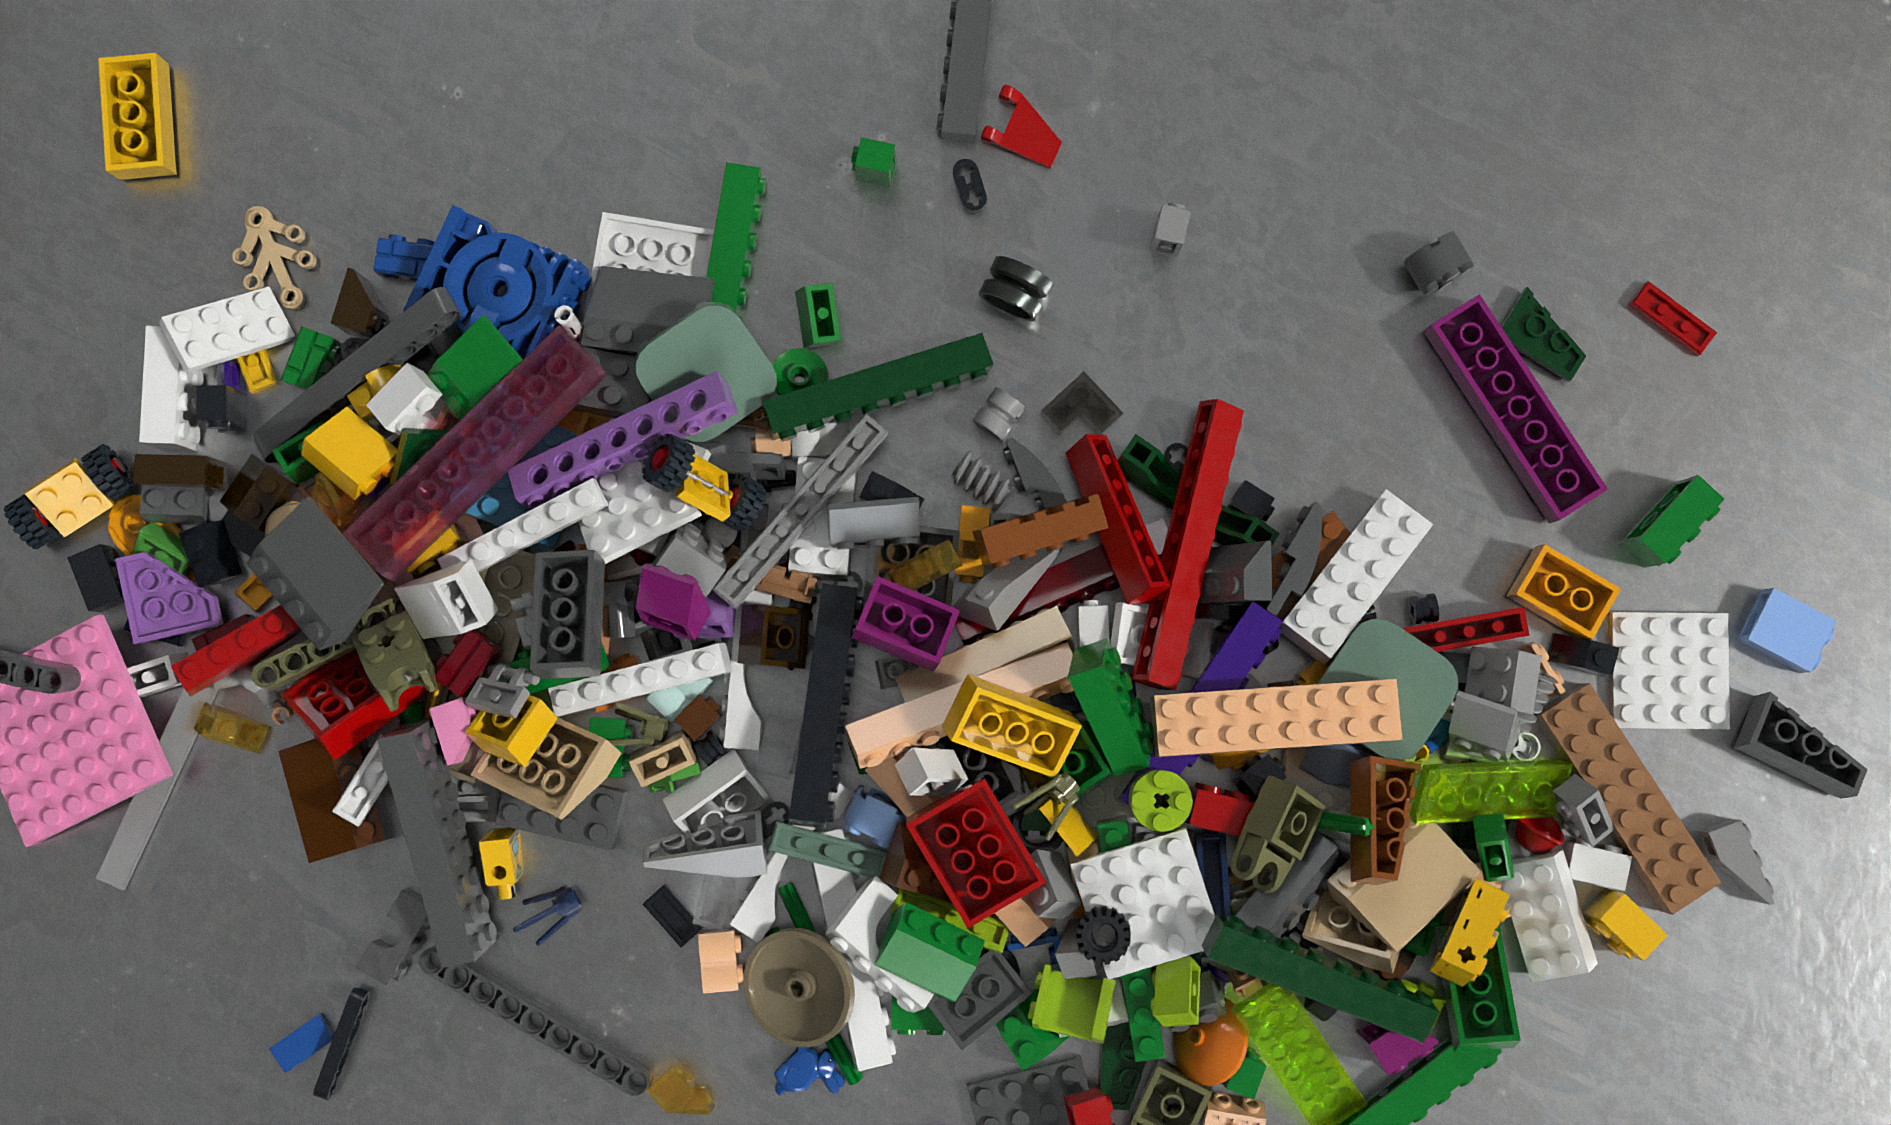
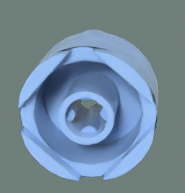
[843,785,907,848]

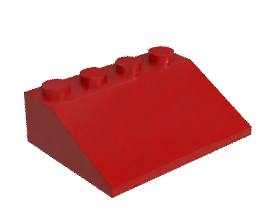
[280,650,429,760]
[906,778,1046,928]

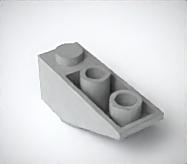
[1698,819,1775,905]

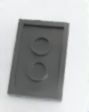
[927,950,1032,1051]

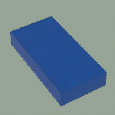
[269,1014,334,1073]

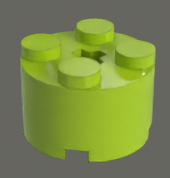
[1128,770,1193,832]

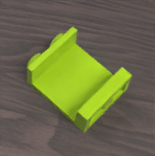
[1028,964,1116,1044]

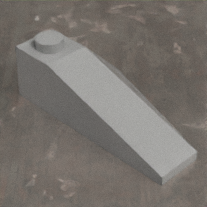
[953,547,1063,631]
[643,810,767,878]

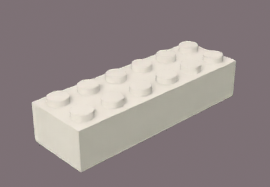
[1279,489,1434,665]

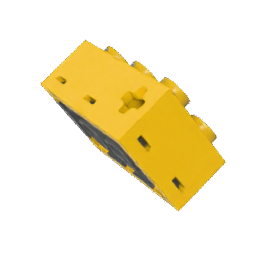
[1429,878,1511,987]

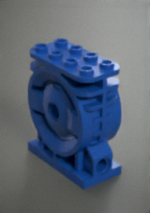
[403,205,592,373]

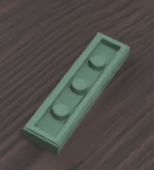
[768,821,888,878]

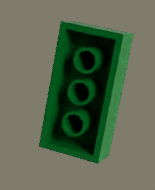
[1068,638,1154,777]
[1435,924,1521,1052]

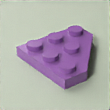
[115,552,223,644]

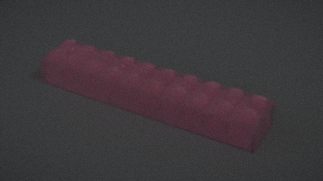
[343,325,608,582]

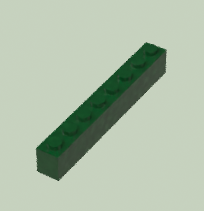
[761,333,994,442]
[1201,914,1440,1044]

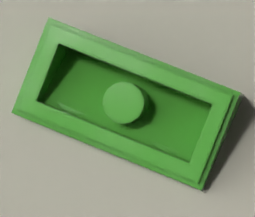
[133,523,191,576]

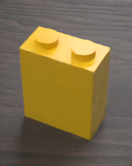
[301,407,398,500]

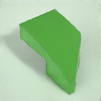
[648,757,700,793]

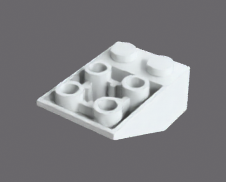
[394,558,499,639]

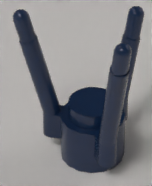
[513,886,582,946]

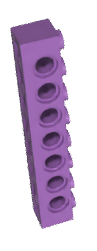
[507,371,738,510]

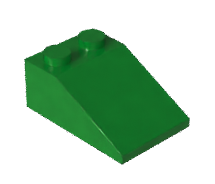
[427,315,523,423]

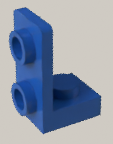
[1005,928,1063,971]

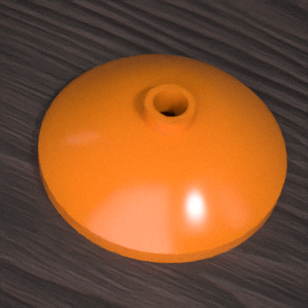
[1173,997,1248,1086]

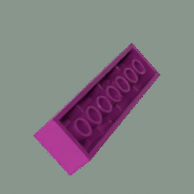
[1423,294,1608,524]

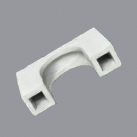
[825,876,935,1013]

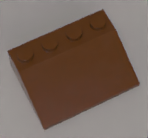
[278,737,395,863]

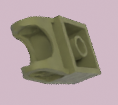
[351,610,437,712]
[1231,775,1326,894]
[1129,1059,1212,1125]

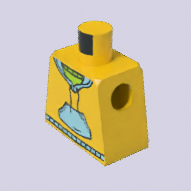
[479,827,523,899]

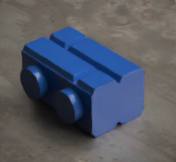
[373,234,435,281]

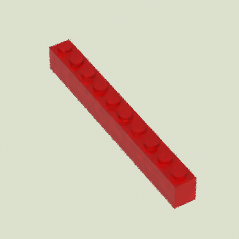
[1131,398,1244,691]

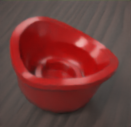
[1514,809,1565,854]

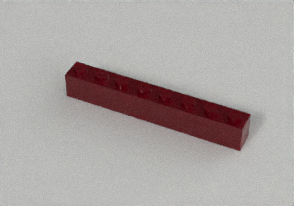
[955,518,1168,645]

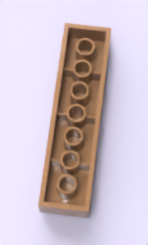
[1535,683,1722,915]

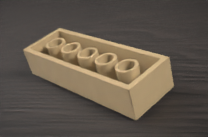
[895,606,1075,703]

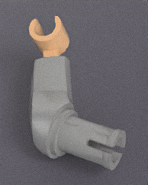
[214,662,294,724]

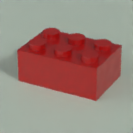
[1184,782,1255,837]

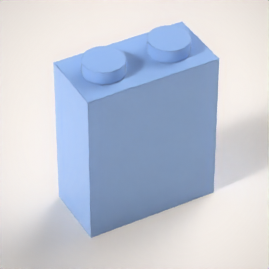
[1737,588,1836,673]

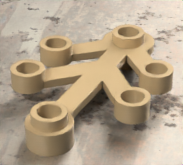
[232,206,317,311]

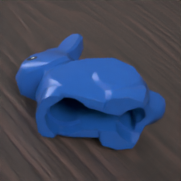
[774,1047,845,1096]

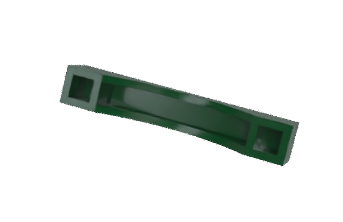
[1118,434,1280,547]

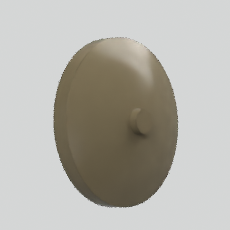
[743,928,855,1047]

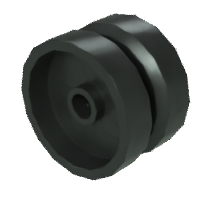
[979,256,1053,321]

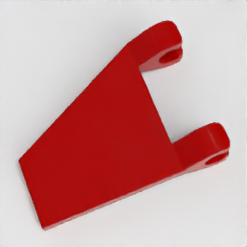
[981,84,1062,169]

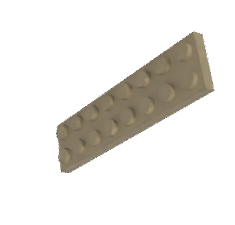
[438,550,536,784]

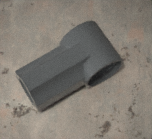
[603,580,639,638]

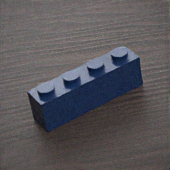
[1194,833,1231,958]

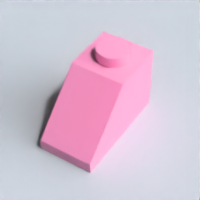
[429,697,480,766]

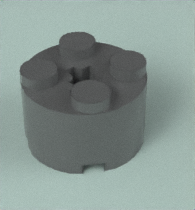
[1404,231,1475,296]

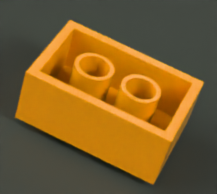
[1507,544,1621,640]

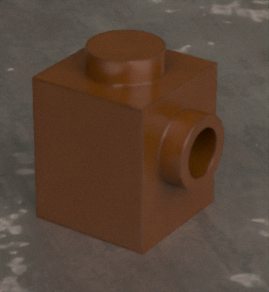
[674,695,723,741]

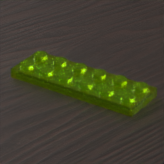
[1409,759,1573,824]
[1231,983,1368,1125]

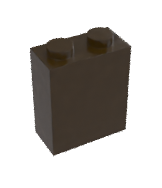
[130,454,226,491]

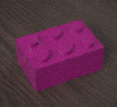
[851,576,960,672]

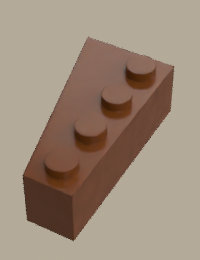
[972,494,1109,569]
[1255,511,1351,621]
[1350,756,1421,885]

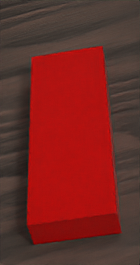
[1628,281,1717,356]

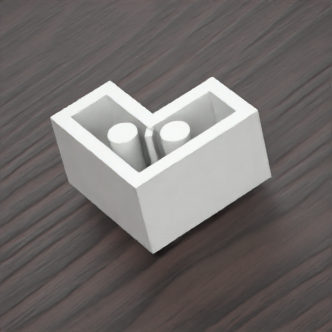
[366,363,443,436]

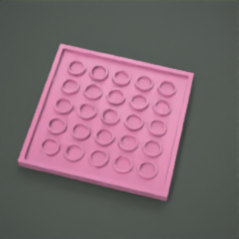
[0,614,173,847]

